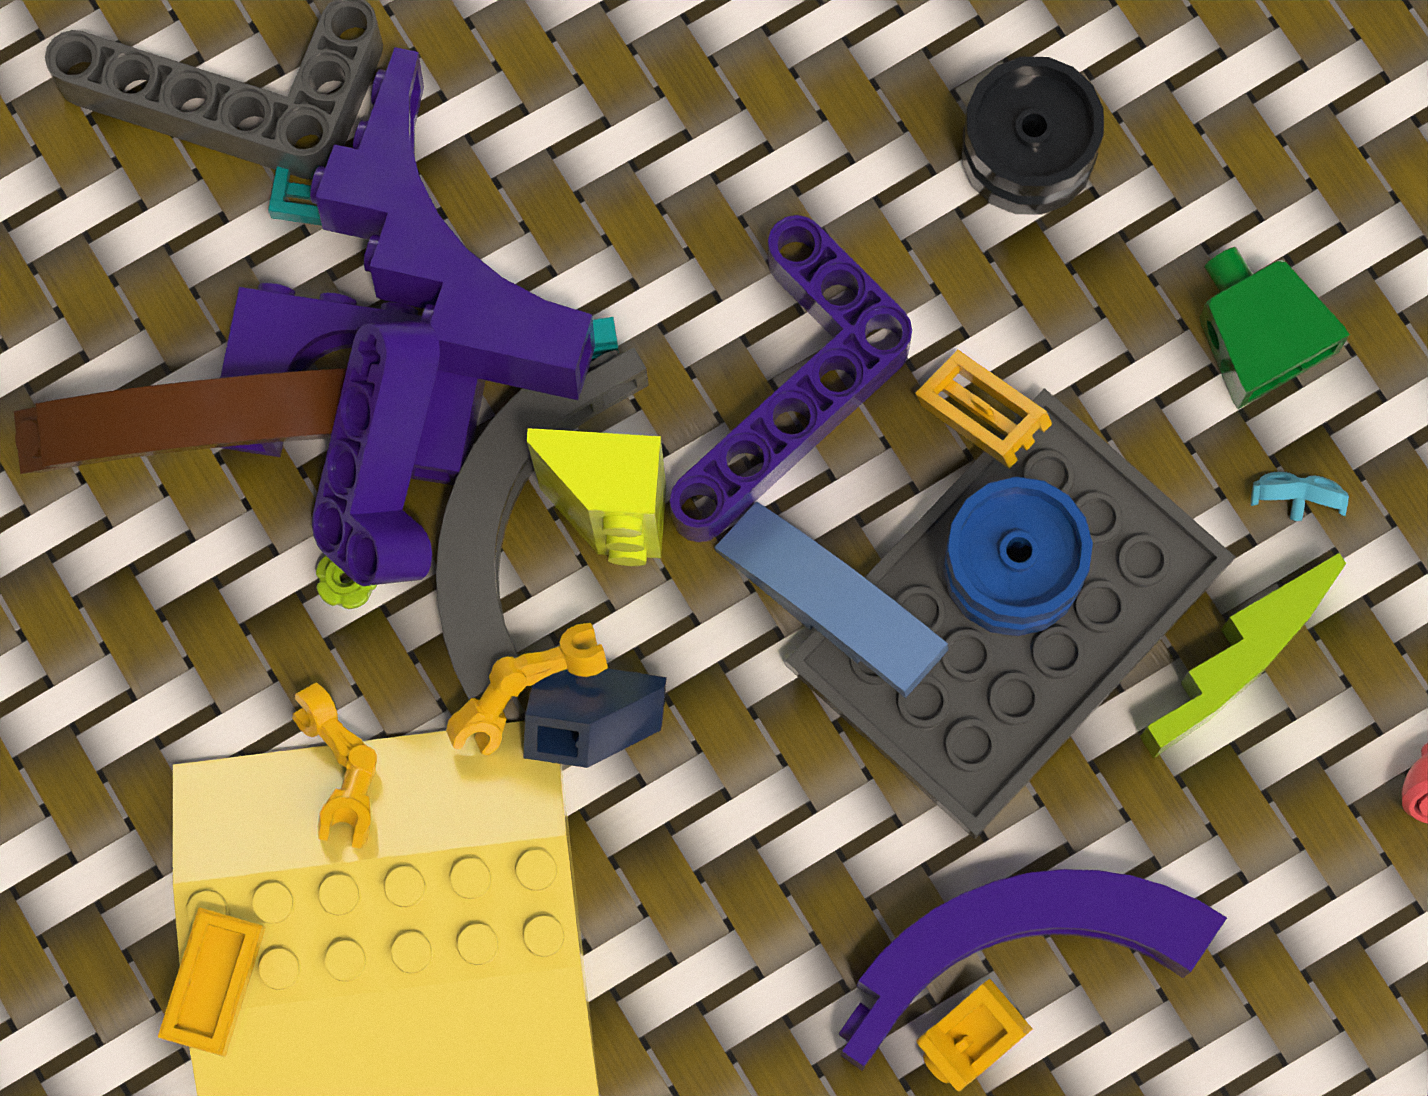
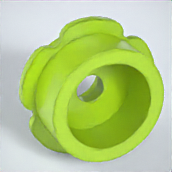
[316,555,377,609]

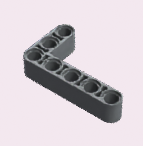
[45,0,383,180]

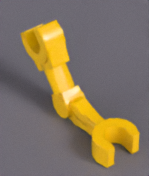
[446,623,608,756]
[292,682,377,849]

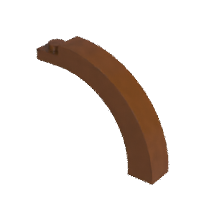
[14,368,347,474]

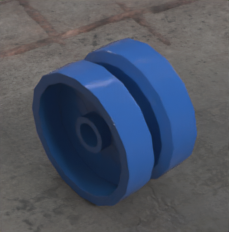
[943,477,1093,636]

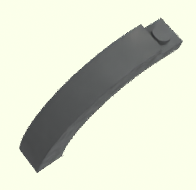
[436,347,649,700]

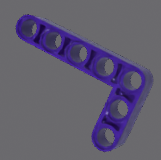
[670,215,913,542]

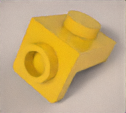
[916,979,1033,1091]

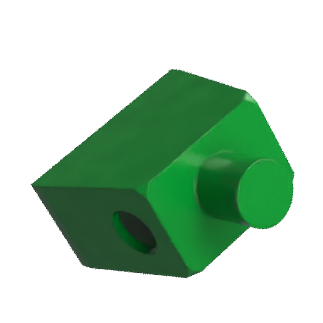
[1199,247,1350,409]

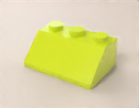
[527,428,666,566]

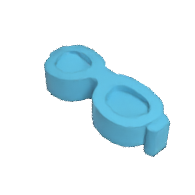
[1250,472,1349,521]

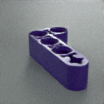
[312,321,440,586]

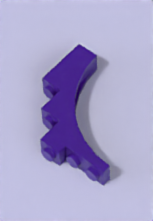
[310,47,595,401]

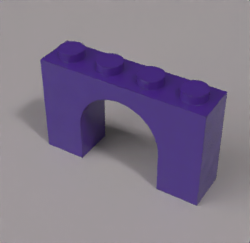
[219,283,486,485]

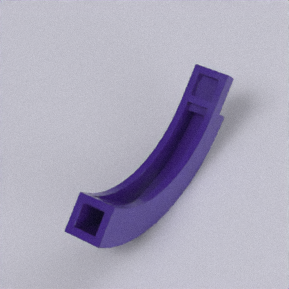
[838,869,1227,1071]

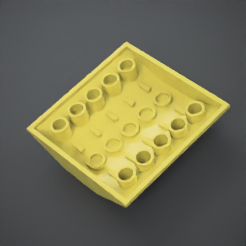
[173,721,599,1096]

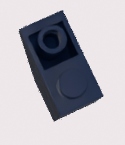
[523,668,667,768]

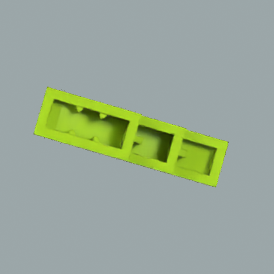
[1140,553,1347,759]

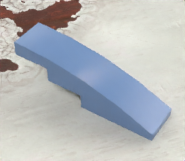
[714,501,948,698]

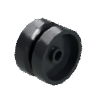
[962,57,1104,215]

